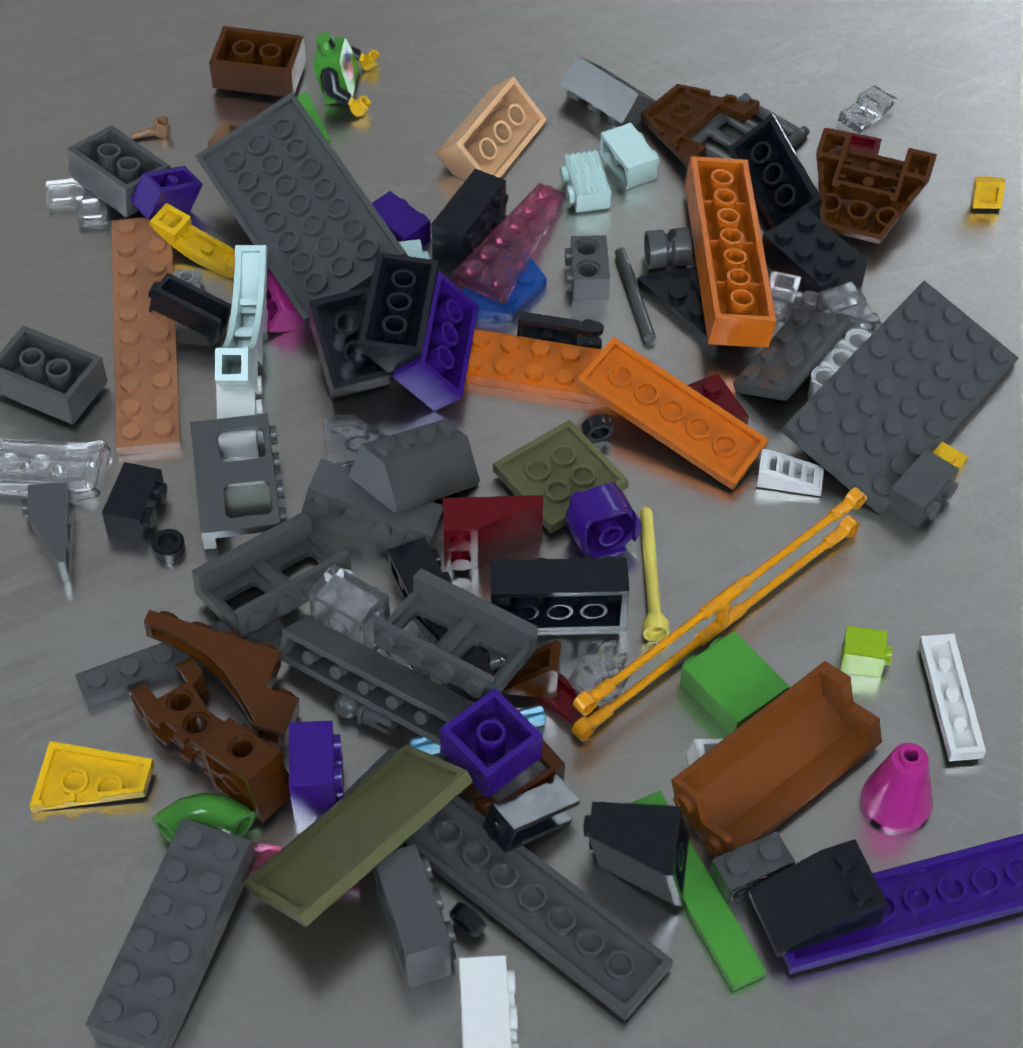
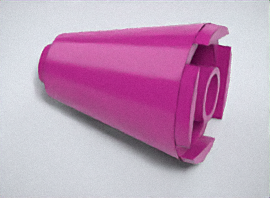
[861,743,933,834]

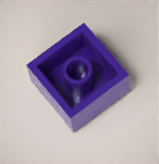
[440,688,543,799]
[289,720,344,822]

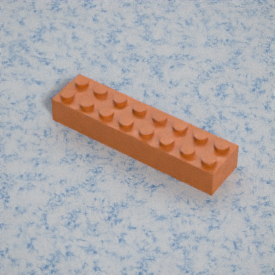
[685,156,776,348]

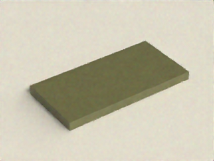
[243,744,473,927]

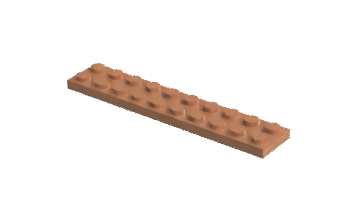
[112,217,182,456]

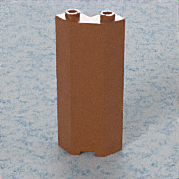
[671,661,882,857]

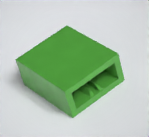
[680,631,790,735]

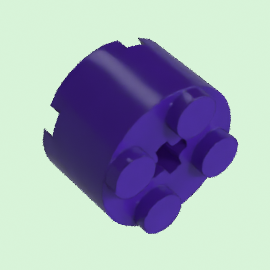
[565,482,641,558]

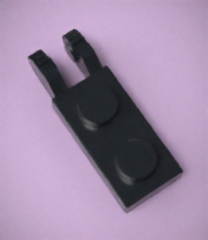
[517,311,604,349]

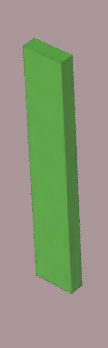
[631,790,766,992]

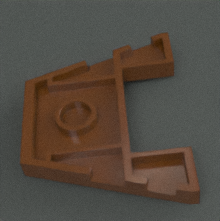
[642,84,760,168]

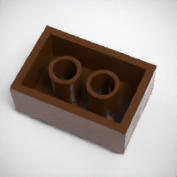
[209,26,306,97]

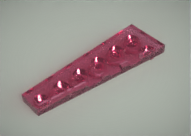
[452,182,565,304]

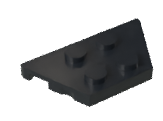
[637,267,721,352]

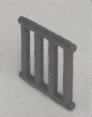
[691,93,809,158]

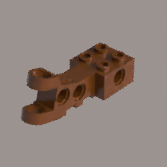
[128,657,291,823]

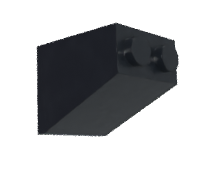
[583,801,689,906]

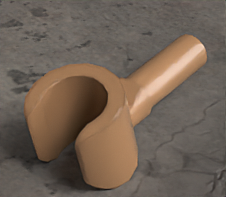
[131,116,170,140]

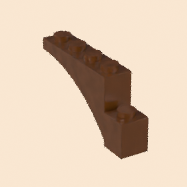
[144,610,300,748]

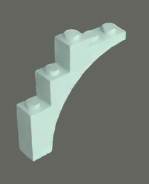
[215,245,268,391]

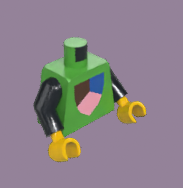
[313,33,380,116]

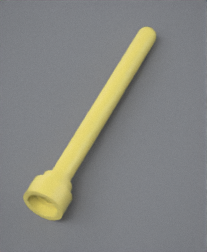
[640,507,670,642]

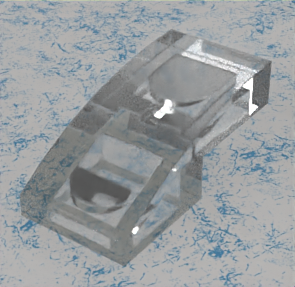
[837,85,897,134]

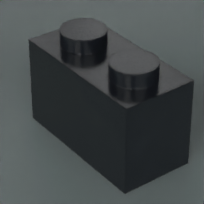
[102,462,168,539]

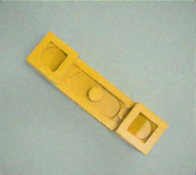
[149,203,235,279]

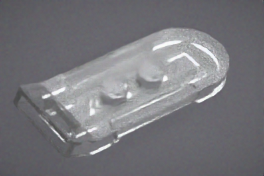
[0,438,111,501]

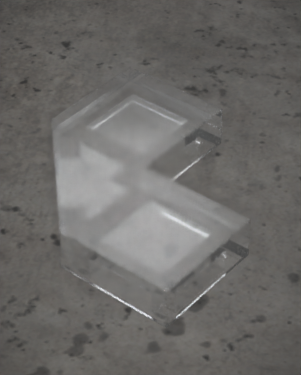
[46,179,108,226]

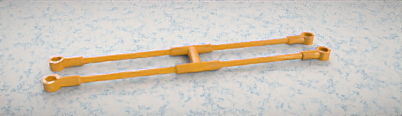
[571,487,867,742]

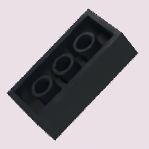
[490,556,630,631]

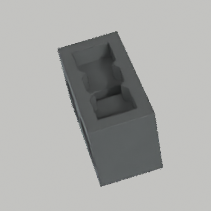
[565,235,610,300]

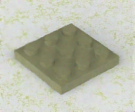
[493,419,629,534]

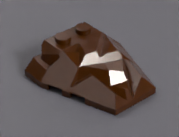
[816,128,937,244]

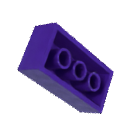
[392,270,479,411]

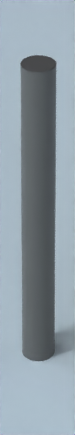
[615,247,656,342]

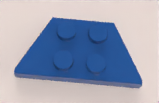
[462,237,547,322]

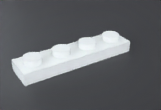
[919,634,986,761]

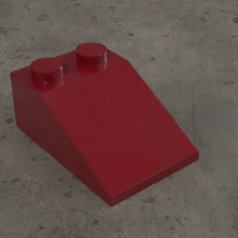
[443,495,543,571]

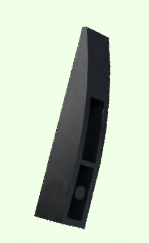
[387,537,498,676]

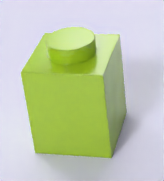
[840,625,893,678]

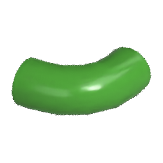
[152,792,256,842]

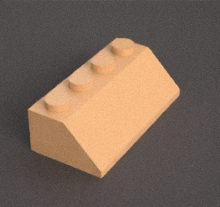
[436,76,547,180]

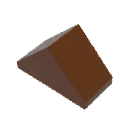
[503,640,561,699]

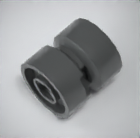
[644,227,692,269]

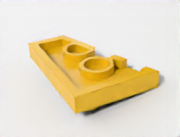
[29,741,155,812]

